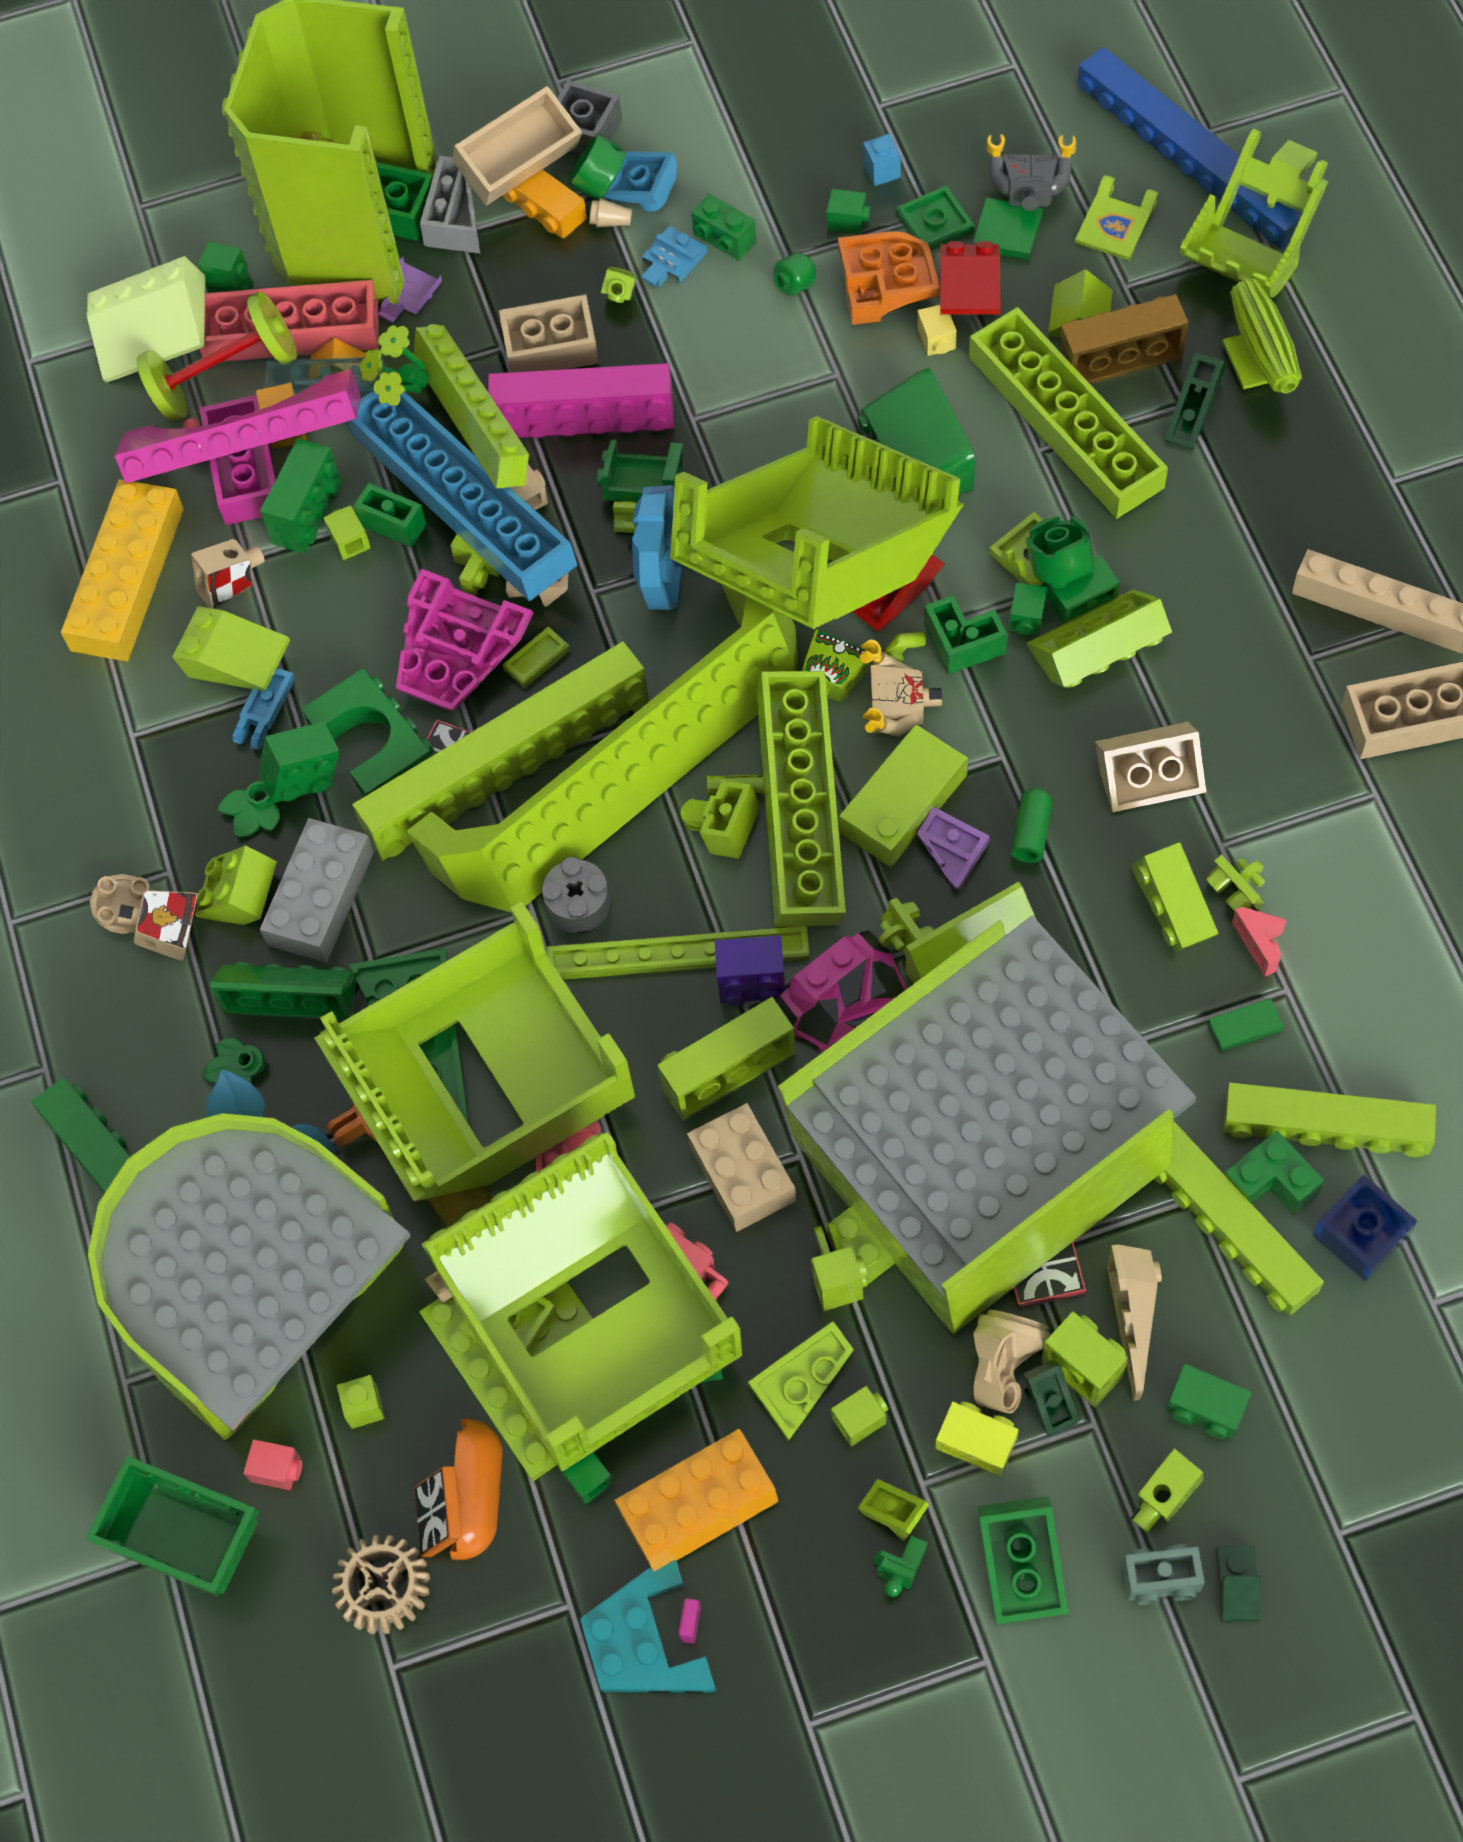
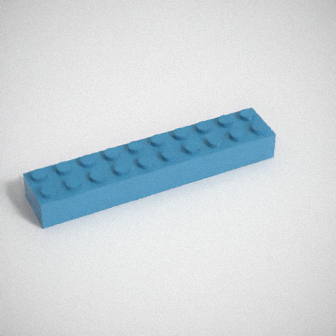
[347,390,578,602]

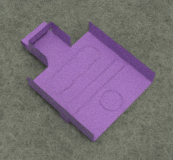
[378,256,442,323]

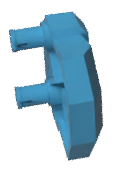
[632,485,684,610]

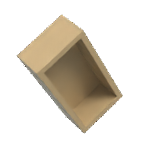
[452,86,582,206]

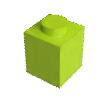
[323,505,370,561]
[337,1375,386,1429]
[831,1386,888,1447]

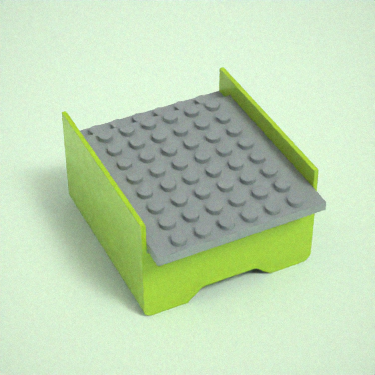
[778,916,1196,1334]

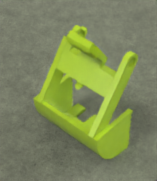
[1180,128,1329,298]

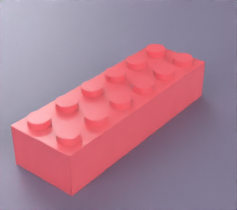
[200,280,379,362]

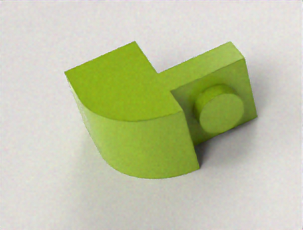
[451,534,500,596]

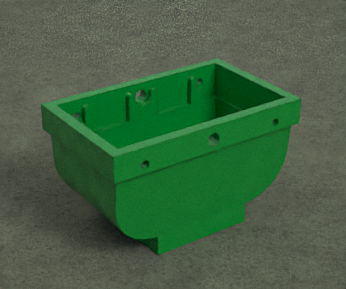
[85,1455,259,1597]

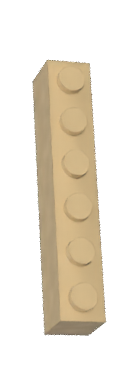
[1292,549,1463,654]

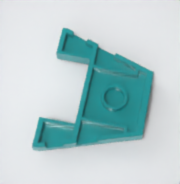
[580,1559,716,1693]

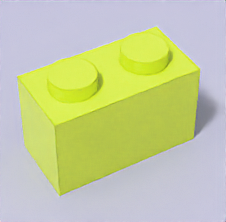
[935,1401,1019,1477]

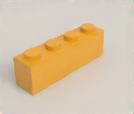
[502,169,587,239]

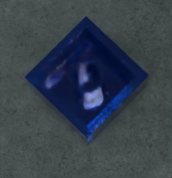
[1312,1175,1418,1282]

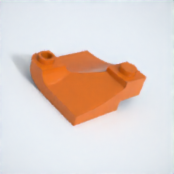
[838,232,940,325]

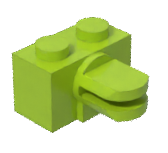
[681,780,761,859]
[810,1222,867,1311]

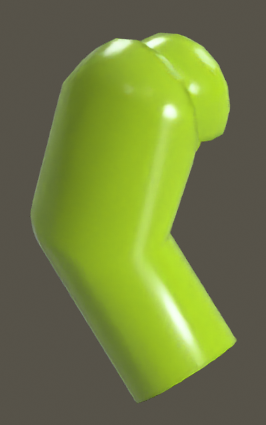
[884,632,926,662]

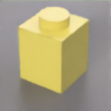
[917,305,956,356]

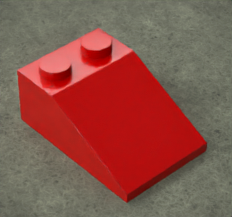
[940,241,1000,314]
[852,554,945,632]

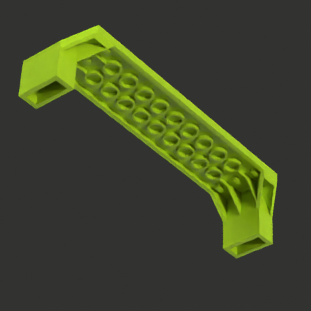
[407,584,800,912]

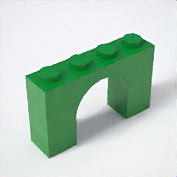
[301,669,435,797]

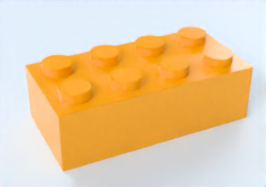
[615,1428,779,1572]

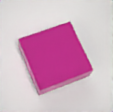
[679,1599,701,1644]

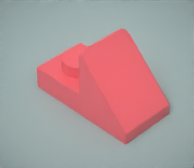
[1232,907,1287,977]

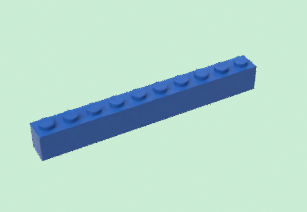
[1077,47,1302,250]

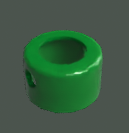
[568,133,626,201]

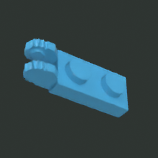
[233,668,295,750]

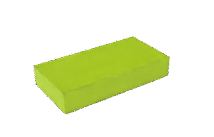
[502,626,570,689]

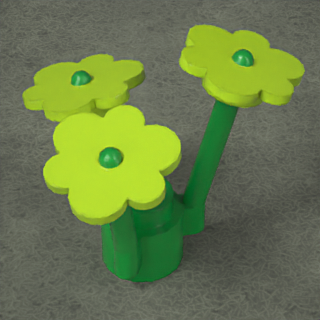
[360,326,429,406]

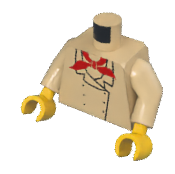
[860,639,942,737]

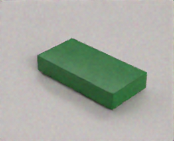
[1207,998,1284,1052]

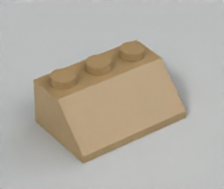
[1095,722,1206,812]

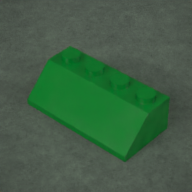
[210,962,358,1020]

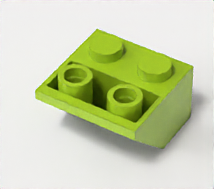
[195,845,277,925]

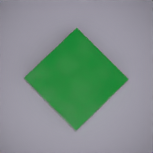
[896,185,975,251]
[973,198,1043,260]

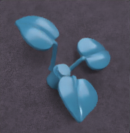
[206,1070,337,1155]

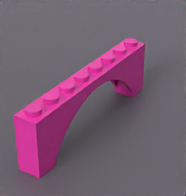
[114,369,361,483]

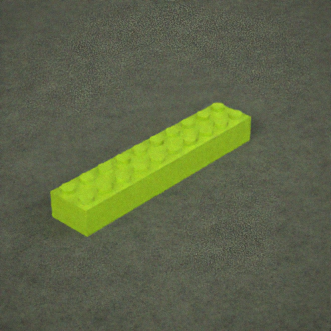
[352,641,649,861]

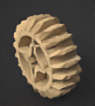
[332,1535,430,1634]

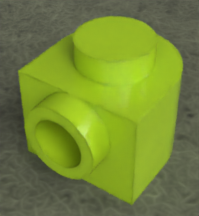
[601,267,637,303]

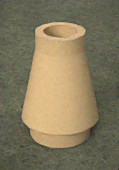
[590,198,632,227]

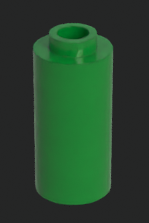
[1011,788,1053,863]

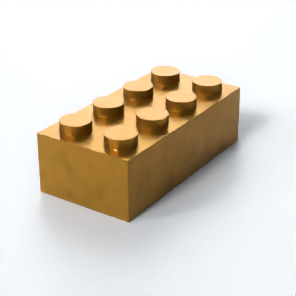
[1059,294,1189,384]

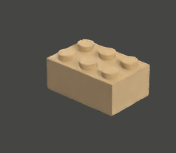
[499,295,599,373]
[687,1103,796,1232]

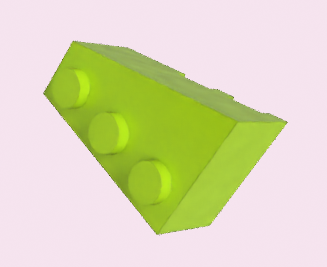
[1130,842,1219,952]

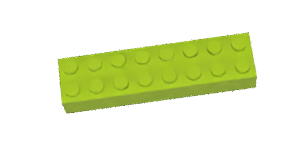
[969,307,1168,519]
[756,671,846,927]

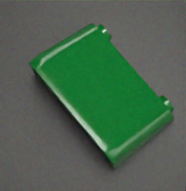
[857,368,975,495]

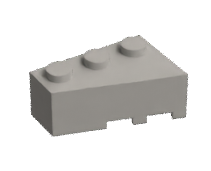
[420,156,480,253]

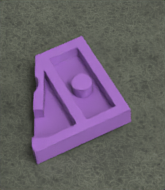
[917,807,990,892]

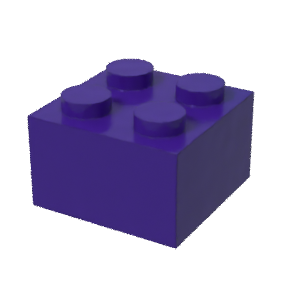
[715,935,785,1006]

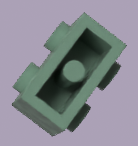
[1122,1544,1205,1605]

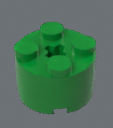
[1026,516,1095,589]

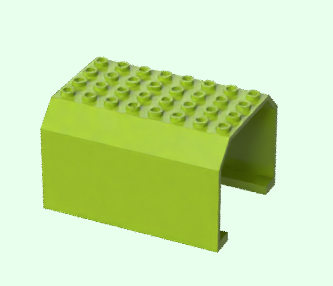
[222,0,437,304]

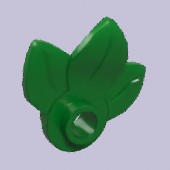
[218,781,280,838]
[203,1038,265,1084]

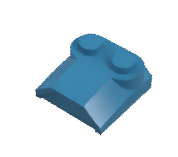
[604,152,677,212]

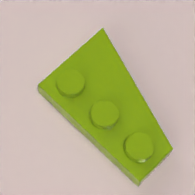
[747,1322,854,1441]

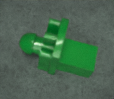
[873,1536,928,1597]

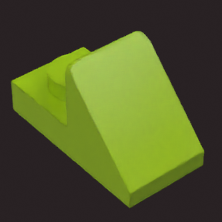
[858,1479,929,1541]

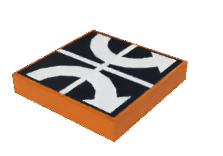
[414,1467,462,1557]

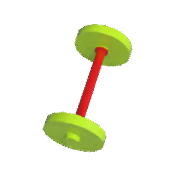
[136,291,297,422]

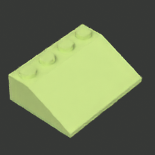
[87,256,205,383]

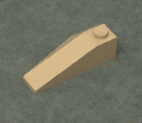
[1107,1245,1162,1401]

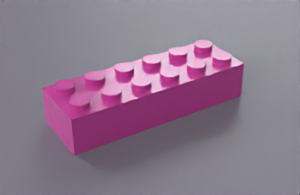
[489,363,674,438]

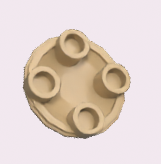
[90,874,151,934]

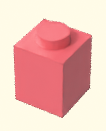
[243,1439,302,1491]

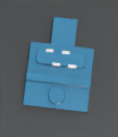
[641,226,707,287]

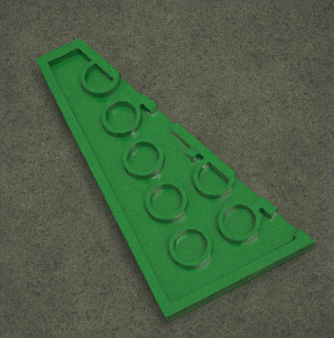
[349,948,470,1126]

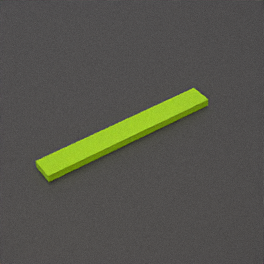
[547,926,810,980]

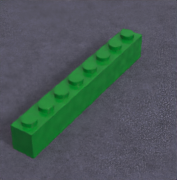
[31,1077,135,1194]

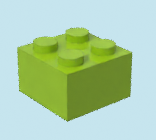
[1041,1311,1128,1408]

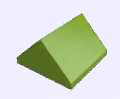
[1048,269,1113,337]

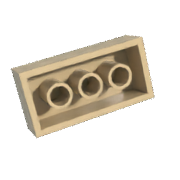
[1341,662,1463,759]

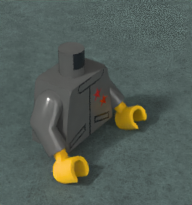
[986,134,1076,211]

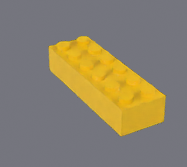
[61,479,184,662]

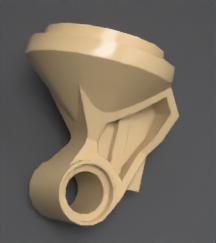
[973,1310,1051,1413]

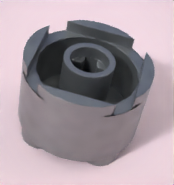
[542,857,610,933]

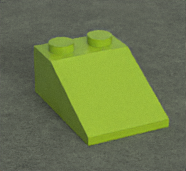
[172,606,290,691]

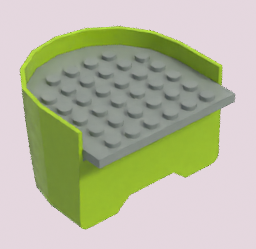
[88,1113,410,1440]

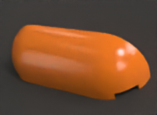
[450,1418,503,1560]

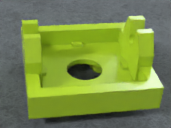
[989,512,1051,586]

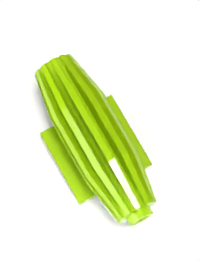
[1222,278,1302,393]

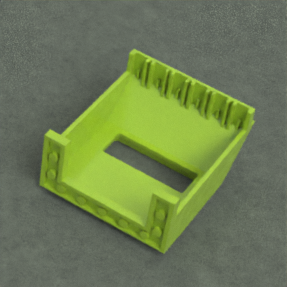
[670,416,965,630]
[315,901,635,1201]
[422,1132,742,1472]

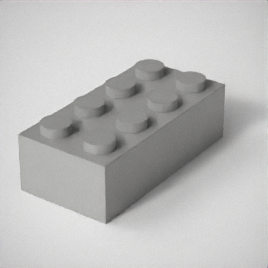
[260,818,374,963]

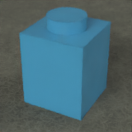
[863,134,901,186]

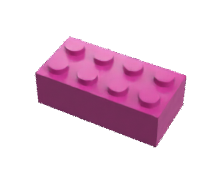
[199,395,277,525]

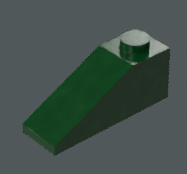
[1164,352,1226,449]

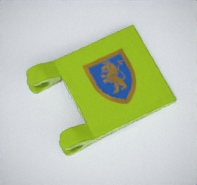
[1075,175,1158,260]

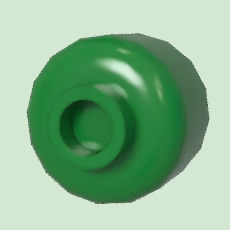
[773,252,816,296]

